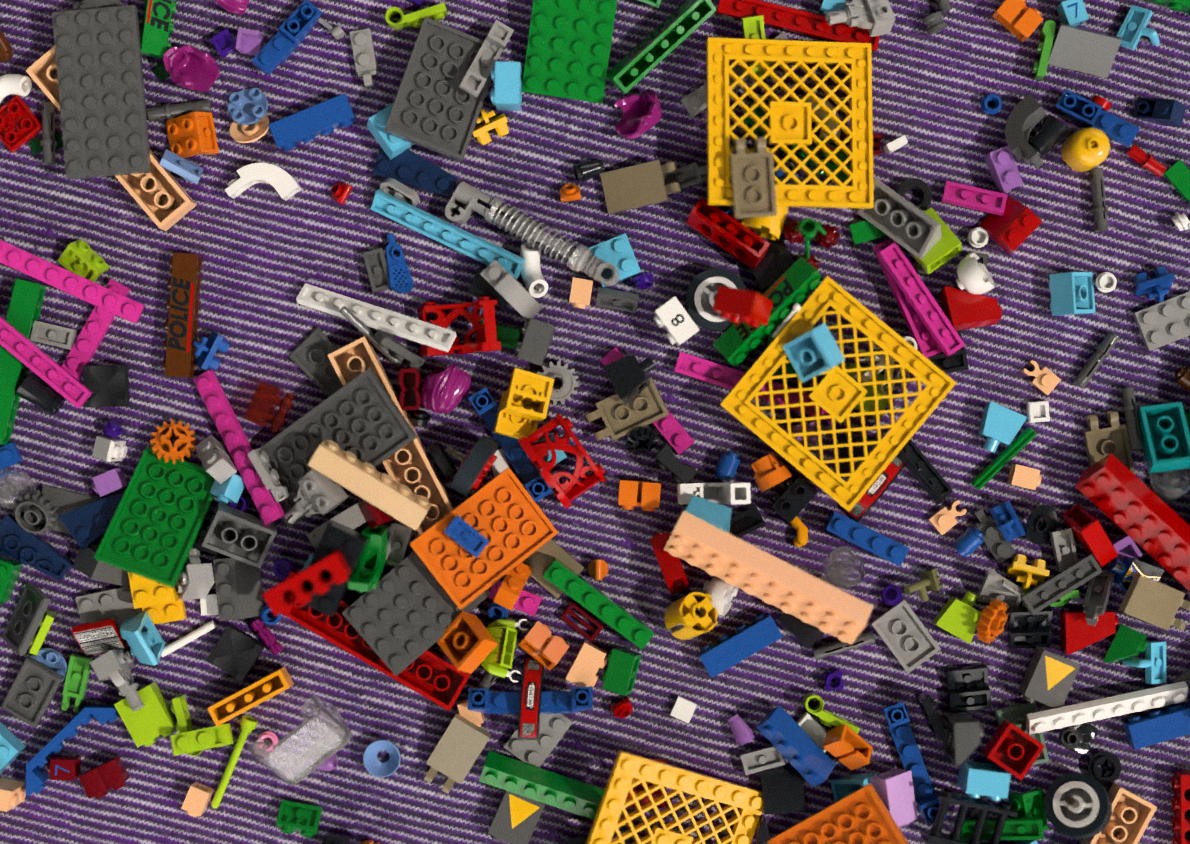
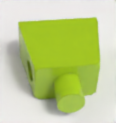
[932,591,981,644]

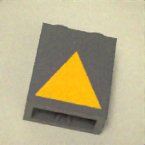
[1017,646,1081,710]
[488,791,545,844]

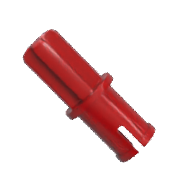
[1127,145,1167,178]

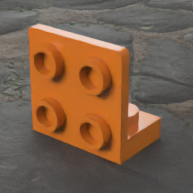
[166,111,219,159]

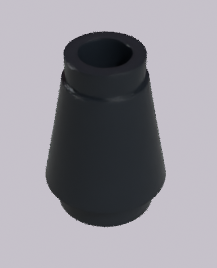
[573,159,605,182]

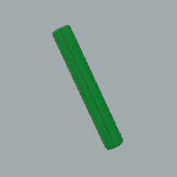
[971,427,1036,490]

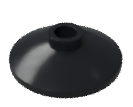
[1026,504,1057,545]

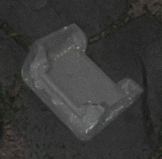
[249,695,351,785]

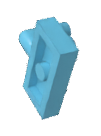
[1117,5,1160,51]
[1122,641,1167,684]

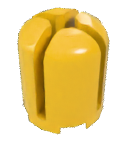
[664,592,718,640]

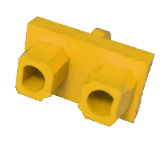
[473,108,509,145]
[1006,554,1050,590]

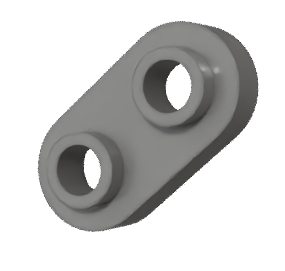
[380,178,420,207]

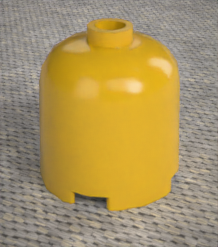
[1061,127,1110,172]
[741,207,789,241]

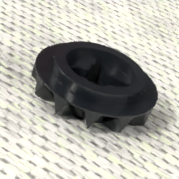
[625,427,658,456]
[1088,751,1121,784]

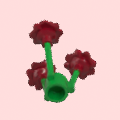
[783,218,840,271]

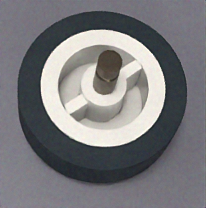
[685,268,747,331]
[1045,773,1112,839]

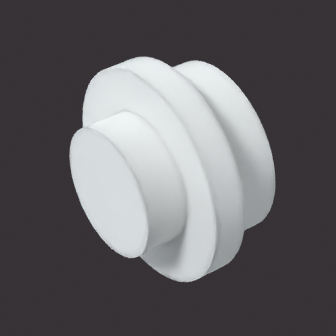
[1171,212,1190,231]
[968,227,989,248]
[1095,272,1117,293]

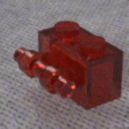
[244,381,294,433]

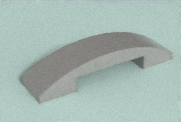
[459,20,514,97]

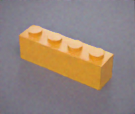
[207,666,294,727]

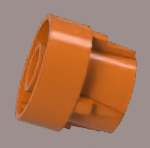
[751,452,792,493]

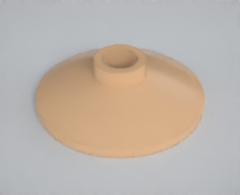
[230,114,270,143]

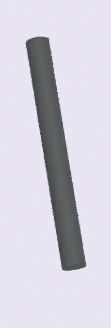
[339,306,402,367]

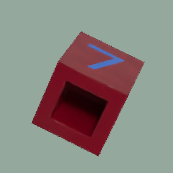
[47,755,81,781]

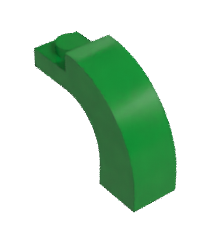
[348,524,388,592]

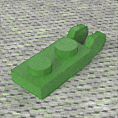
[1032,20,1056,81]
[61,654,93,714]

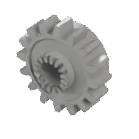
[537,361,580,406]

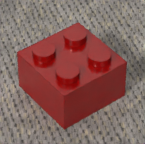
[713,285,773,328]
[982,719,1045,781]

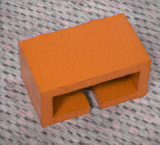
[992,0,1044,42]
[618,479,661,511]
[493,562,533,611]
[518,621,570,671]
[823,724,873,770]

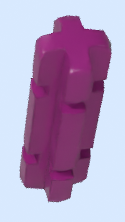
[251,619,283,655]

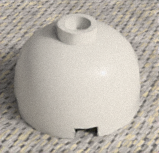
[956,252,995,295]
[702,576,739,616]

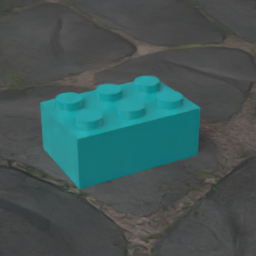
[1137,402,1190,473]

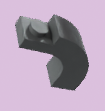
[1005,94,1047,168]

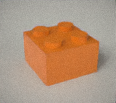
[436,611,498,674]

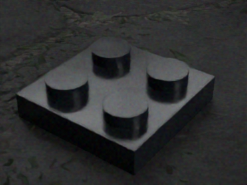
[914,691,947,739]

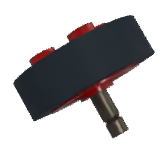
[445,434,499,497]

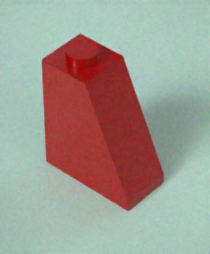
[939,286,1002,331]
[1061,504,1118,567]
[650,532,690,595]
[1060,610,1118,654]

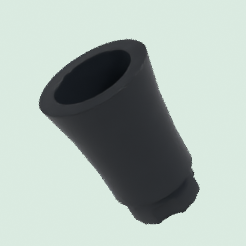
[1028,114,1070,158]
[16,372,65,415]

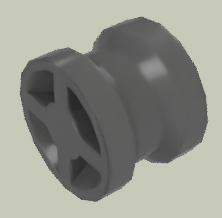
[922,11,948,36]

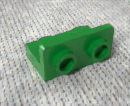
[1009,788,1048,831]
[276,800,323,838]

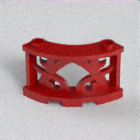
[417,297,502,357]
[518,413,606,509]

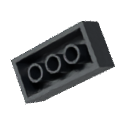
[304,520,370,617]

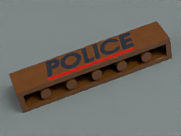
[162,252,203,378]

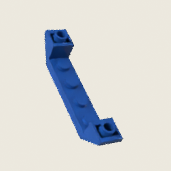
[468,387,553,502]
[468,687,593,714]
[883,701,946,825]
[25,704,120,797]

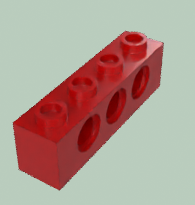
[686,197,770,270]
[262,550,352,616]
[1171,770,1190,844]

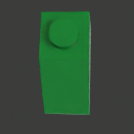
[1103,624,1148,664]

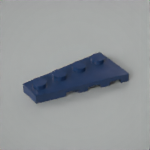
[372,146,457,198]
[58,490,126,550]
[0,514,74,581]

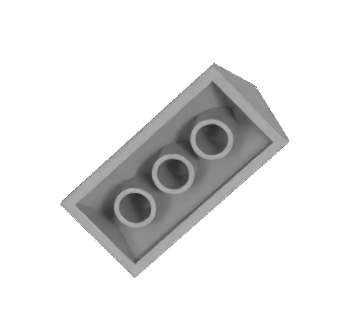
[857,178,942,259]

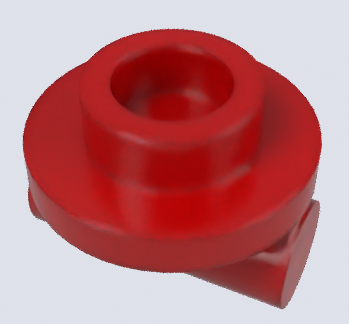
[331,181,353,205]
[610,696,633,718]

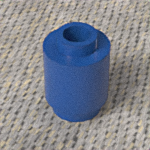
[715,450,741,482]
[953,527,984,557]

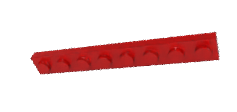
[716,0,880,52]

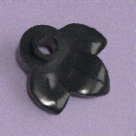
[1059,723,1098,755]

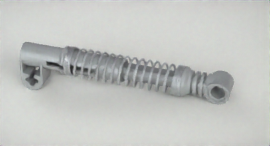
[445,181,619,286]

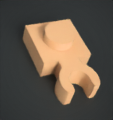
[1022,360,1061,396]
[928,500,967,535]

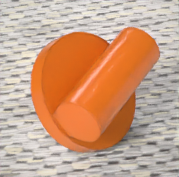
[560,183,581,202]
[588,559,608,580]

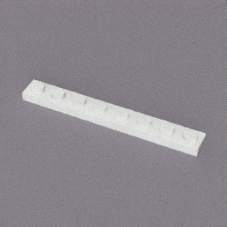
[296,283,456,352]
[1026,681,1188,735]

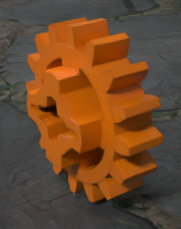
[150,420,196,464]
[977,599,1008,644]

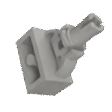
[825,0,895,37]
[284,469,349,524]
[176,545,214,600]
[90,649,145,712]

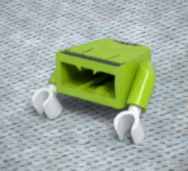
[481,619,529,683]

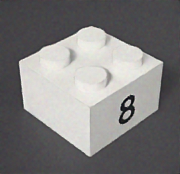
[653,297,699,346]

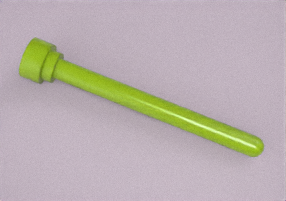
[211,715,258,809]

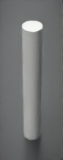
[161,620,217,657]

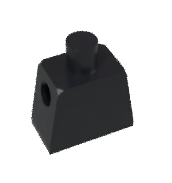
[602,355,656,404]

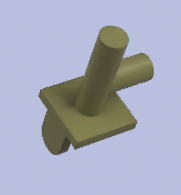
[904,567,943,602]

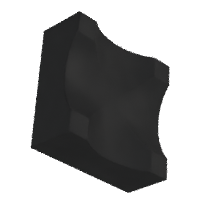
[83,365,129,407]
[654,443,697,484]
[206,624,266,682]

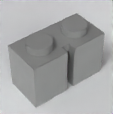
[195,435,237,484]

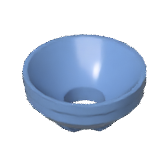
[363,739,401,778]

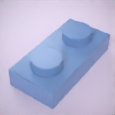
[159,149,203,184]

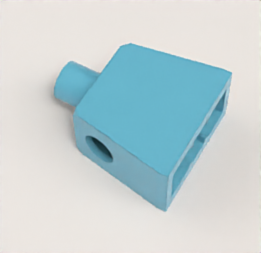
[979,401,1027,453]

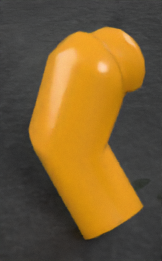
[790,516,808,547]

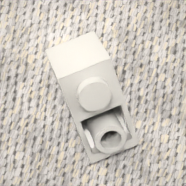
[92,436,127,462]

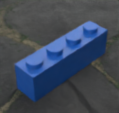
[268,93,357,152]
[823,510,910,567]
[698,613,783,678]
[1122,700,1190,750]
[757,705,836,787]

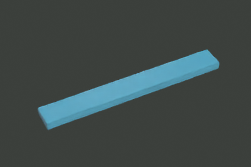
[370,189,526,279]

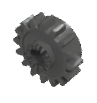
[13,491,60,535]

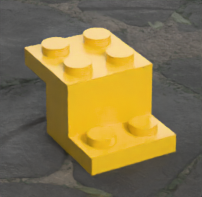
[493,368,554,440]
[128,572,187,625]

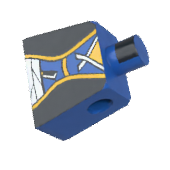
[1109,556,1164,593]

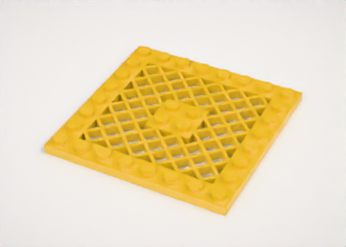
[706,38,874,209]
[720,276,956,512]
[586,750,763,844]

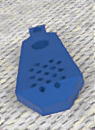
[385,234,414,294]

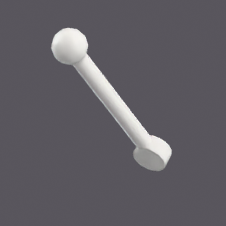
[771,304,801,339]

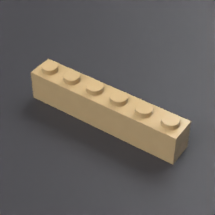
[308,439,432,531]

